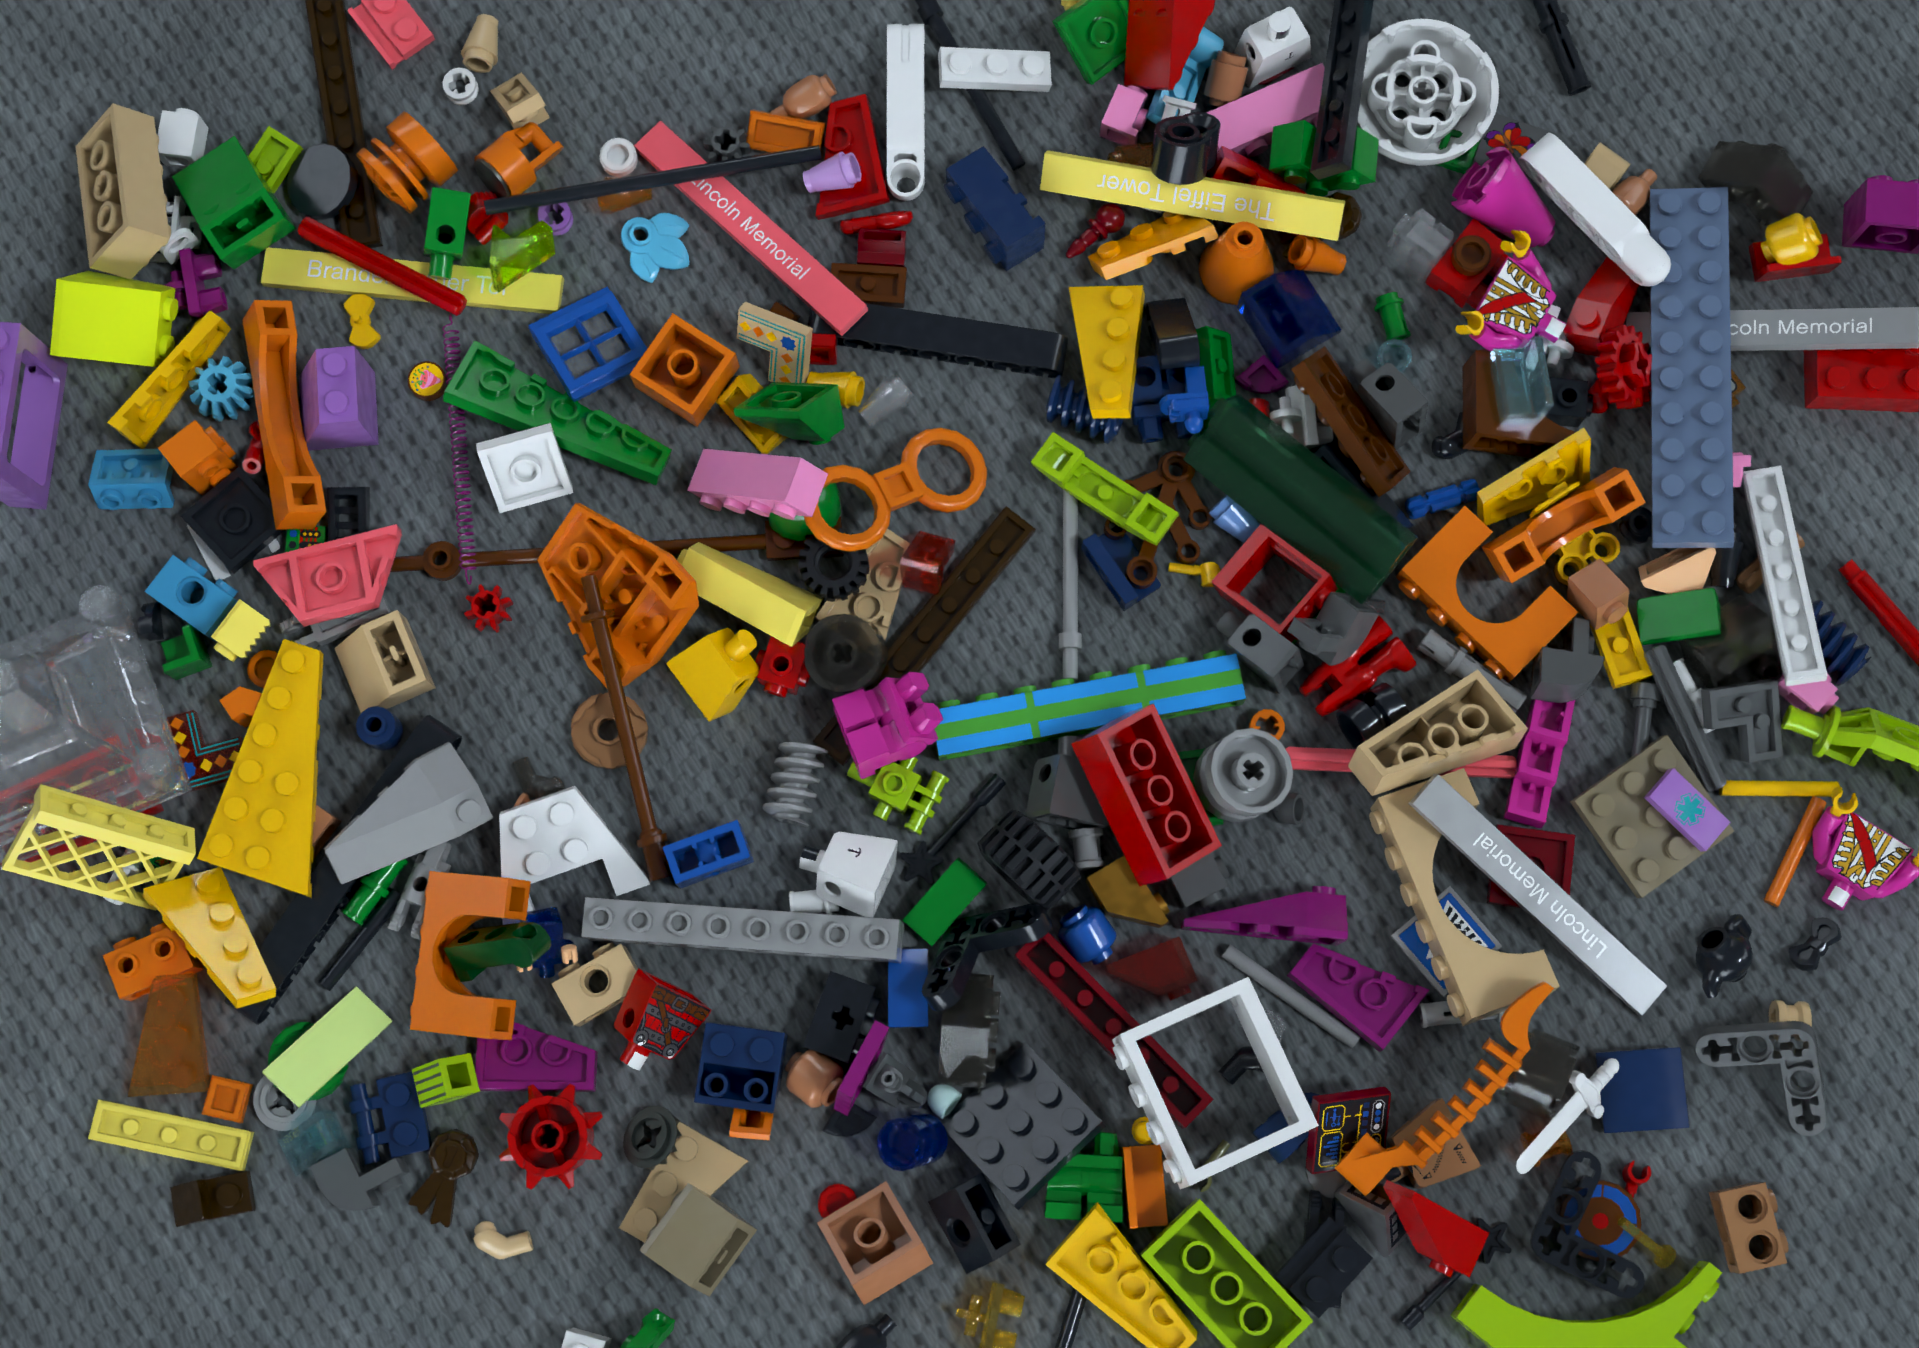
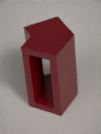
[857,228,906,267]

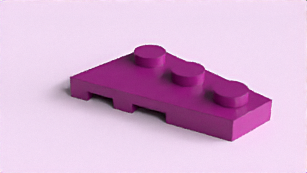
[475,1022,598,1092]

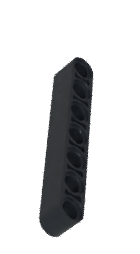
[807,303,1068,378]

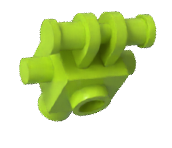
[847,757,950,835]

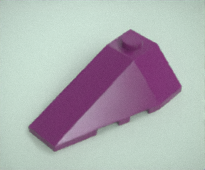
[1181,886,1348,946]

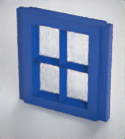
[528,286,647,402]

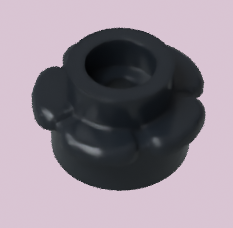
[1619,507,1652,544]

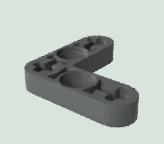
[1695,1021,1828,1136]

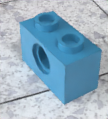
[144,555,238,642]

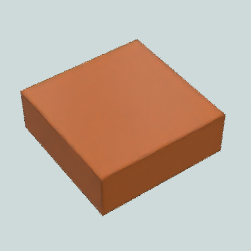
[202,1075,253,1123]

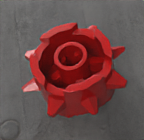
[499,1083,603,1190]

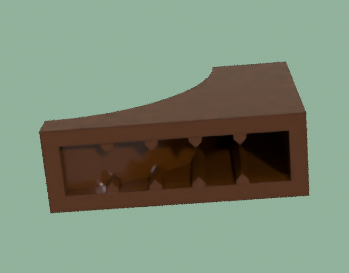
[1462,349,1575,458]

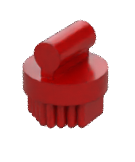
[467,191,509,245]

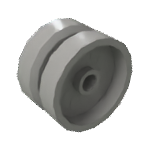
[1193,728,1293,823]

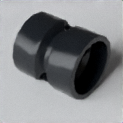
[1336,682,1409,749]

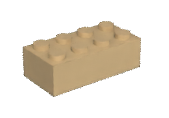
[76,103,171,279]

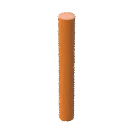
[1763,796,1827,907]

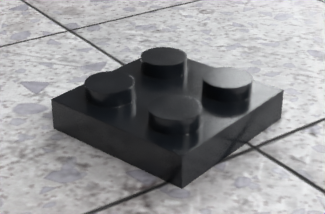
[181,466,285,574]

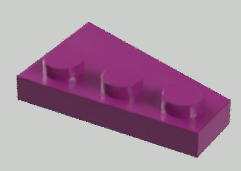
[1287,943,1429,1052]

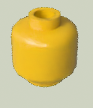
[1761,213,1823,265]

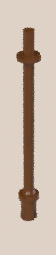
[581,575,672,881]

